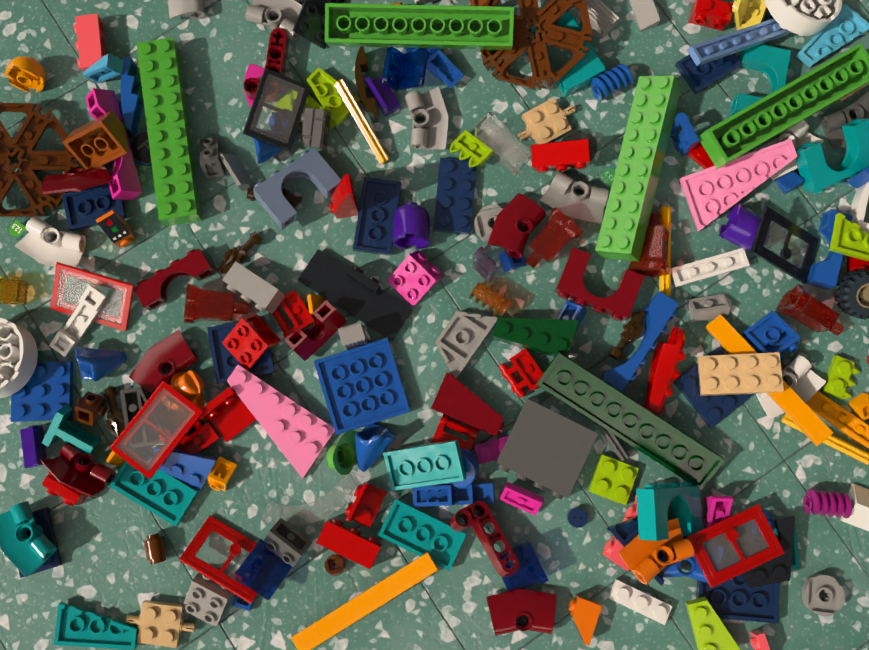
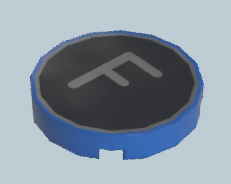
[129,130,152,166]

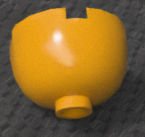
[4,56,46,92]

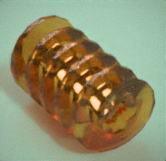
[469,280,512,317]

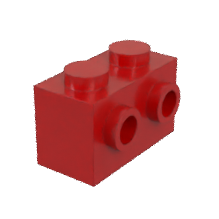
[688,0,733,31]

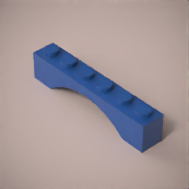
[600,291,679,393]

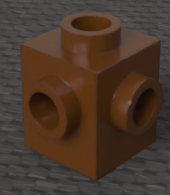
[75,391,107,426]

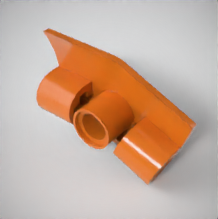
[619,518,694,585]

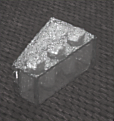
[474,111,531,175]

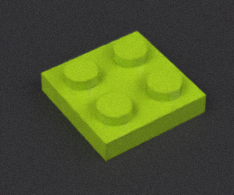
[588,454,639,506]

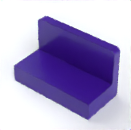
[365,76,401,117]
[20,425,47,468]

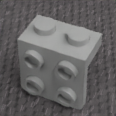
[183,573,234,626]

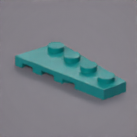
[54,602,138,650]

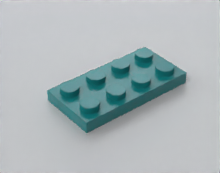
[383,439,467,491]
[109,454,199,526]
[378,499,467,571]

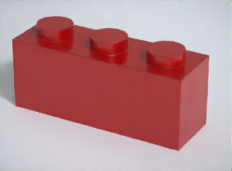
[531,139,590,173]
[316,518,382,569]

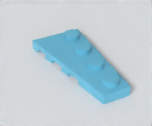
[796,3,869,68]

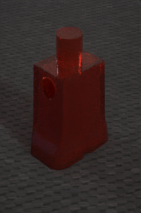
[525,207,584,269]
[628,213,670,278]
[184,284,249,324]
[776,284,844,336]

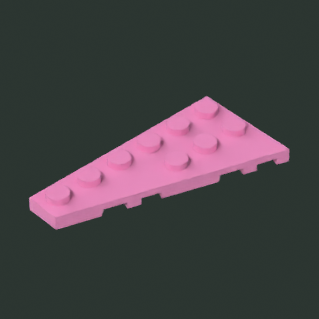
[679,139,797,231]
[227,365,334,479]

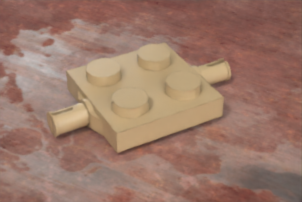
[517,97,575,144]
[126,600,196,648]

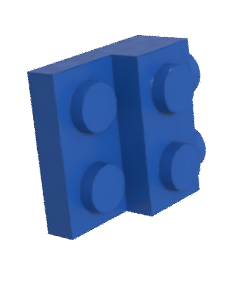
[742,311,801,361]

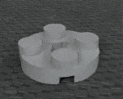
[474,205,503,242]
[802,574,845,616]

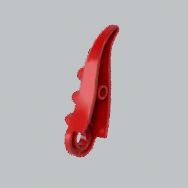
[644,326,686,415]

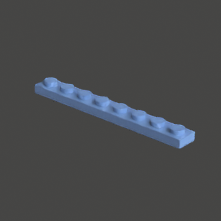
[687,18,793,66]

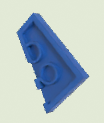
[148,445,218,491]

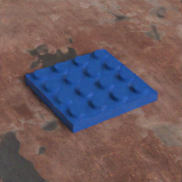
[314,338,411,435]

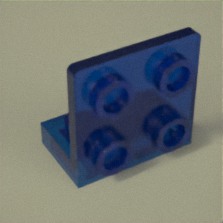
[382,46,429,91]
[235,539,292,600]
[500,541,549,591]

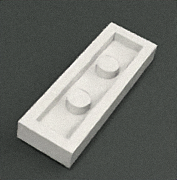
[608,579,672,625]

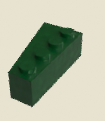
[492,317,579,357]

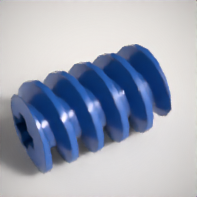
[591,64,634,101]

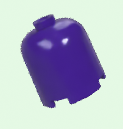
[392,202,430,250]
[718,204,769,250]

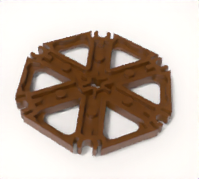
[481,0,593,91]
[0,102,80,217]

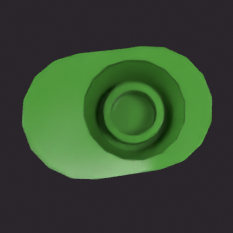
[327,430,357,475]

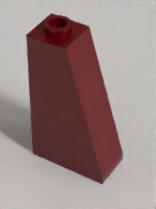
[431,372,505,437]

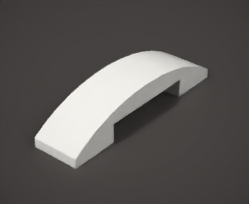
[850,182,869,234]
[49,284,107,357]

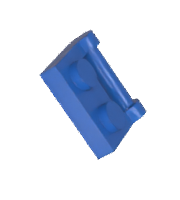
[669,112,700,156]

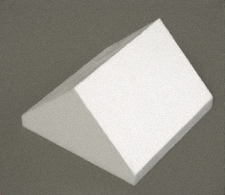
[840,484,869,532]

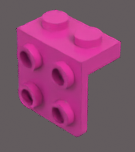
[388,250,444,306]

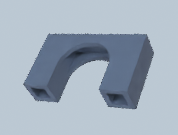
[253,148,341,230]

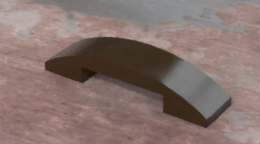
[355,46,379,123]

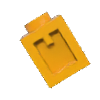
[208,457,237,491]

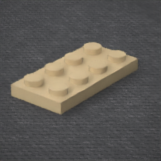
[697,352,784,396]

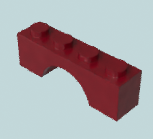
[134,248,215,311]

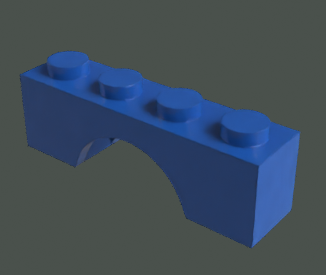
[806,209,853,290]

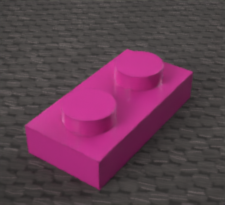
[499,482,544,515]

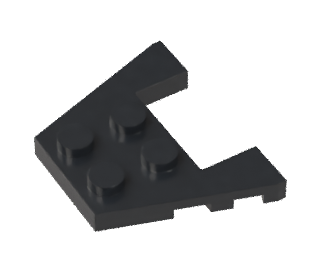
[718,516,795,588]

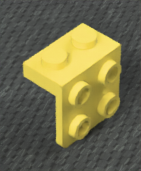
[732,0,768,30]

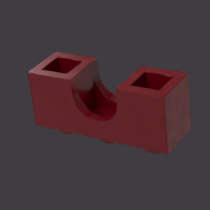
[284,300,347,361]

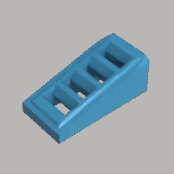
[83,53,123,83]

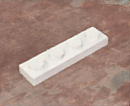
[671,248,750,287]

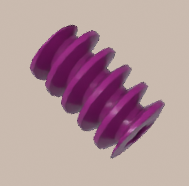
[802,489,852,519]

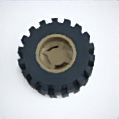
[834,269,869,320]

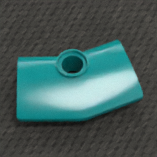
[0,501,57,577]

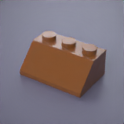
[62,111,129,169]

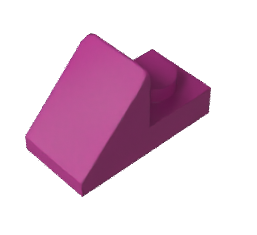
[704,496,733,528]

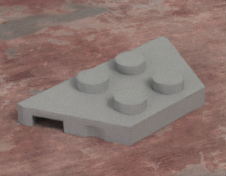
[435,311,497,379]

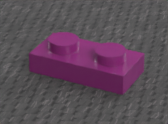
[473,436,508,464]

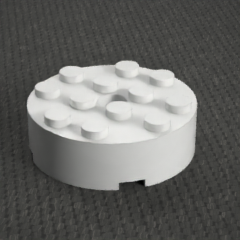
[764,0,842,36]
[0,318,38,398]

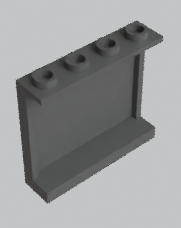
[495,399,598,500]

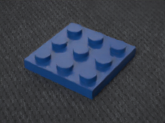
[11,361,73,422]

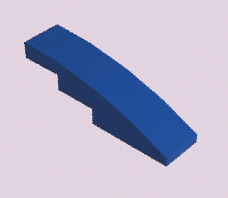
[404,48,464,89]
[120,57,144,136]
[413,483,495,507]

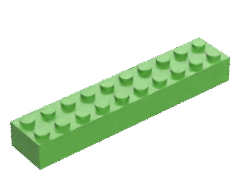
[325,3,514,50]
[136,37,202,226]
[698,43,869,170]
[595,75,682,262]

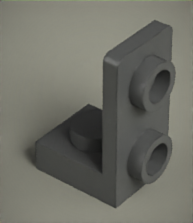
[200,137,225,180]

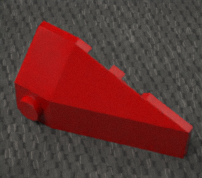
[329,174,358,219]

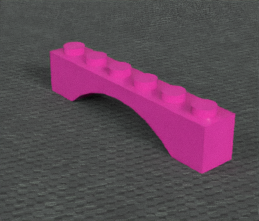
[85,88,142,200]

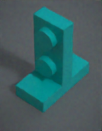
[42,405,102,454]

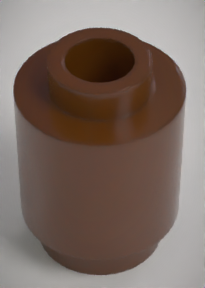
[143,533,167,564]

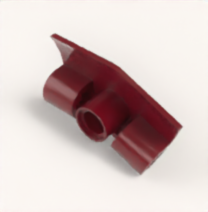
[41,165,112,195]
[487,193,546,258]
[129,330,199,394]
[41,443,116,497]
[486,588,557,636]

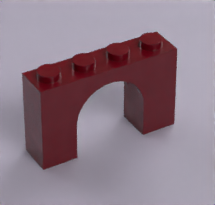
[554,247,644,322]

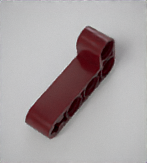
[243,28,289,103]
[450,501,519,578]

